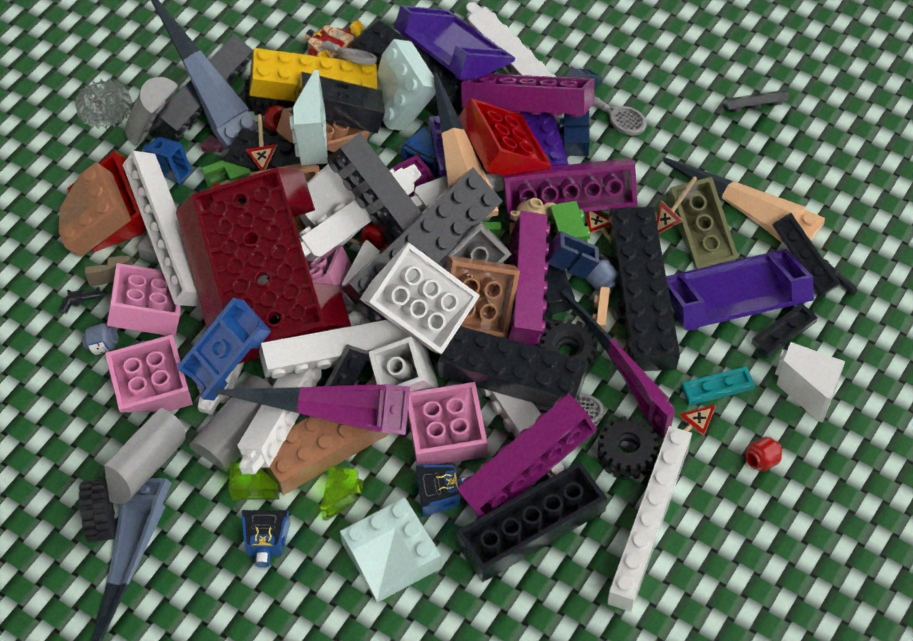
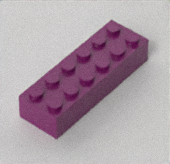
[461,73,594,117]
[502,158,638,220]
[506,210,550,346]
[457,393,597,517]

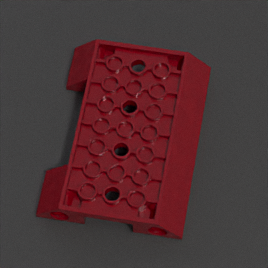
[175,167,351,364]

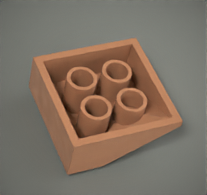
[276,107,370,152]
[59,162,131,257]
[445,255,520,338]

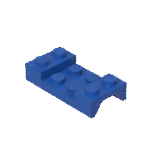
[176,298,271,401]

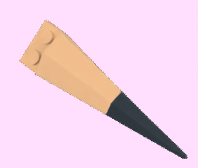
[433,72,499,217]
[663,157,825,245]

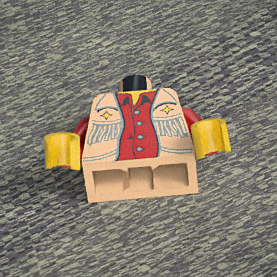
[305,20,365,60]

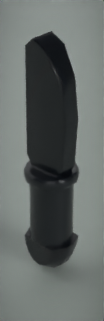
[824,259,857,295]

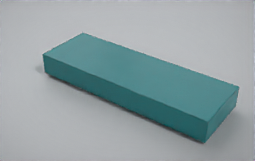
[681,366,755,406]

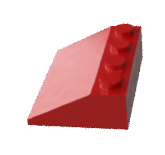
[458,98,552,176]
[67,151,147,252]

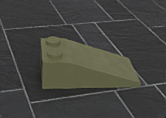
[666,177,739,269]

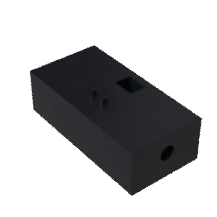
[295,71,385,134]

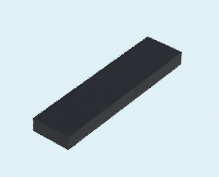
[772,213,841,297]

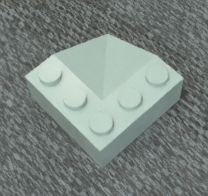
[377,39,436,130]
[290,70,328,165]
[340,498,442,603]

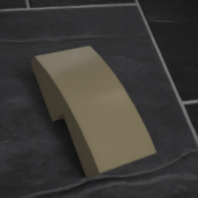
[85,256,133,286]

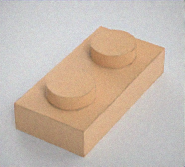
[593,287,610,330]

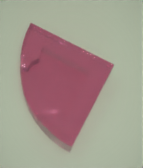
[201,134,224,153]

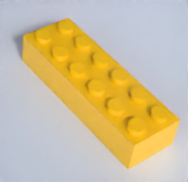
[249,48,377,102]

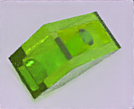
[229,462,280,500]
[321,466,363,521]

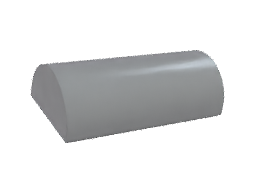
[125,77,177,146]
[438,222,511,269]
[189,375,273,472]
[104,408,186,504]

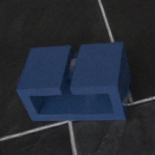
[559,110,590,156]
[546,231,599,279]

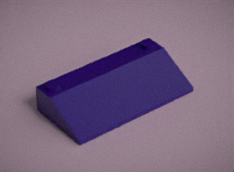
[394,5,515,81]
[666,249,814,330]

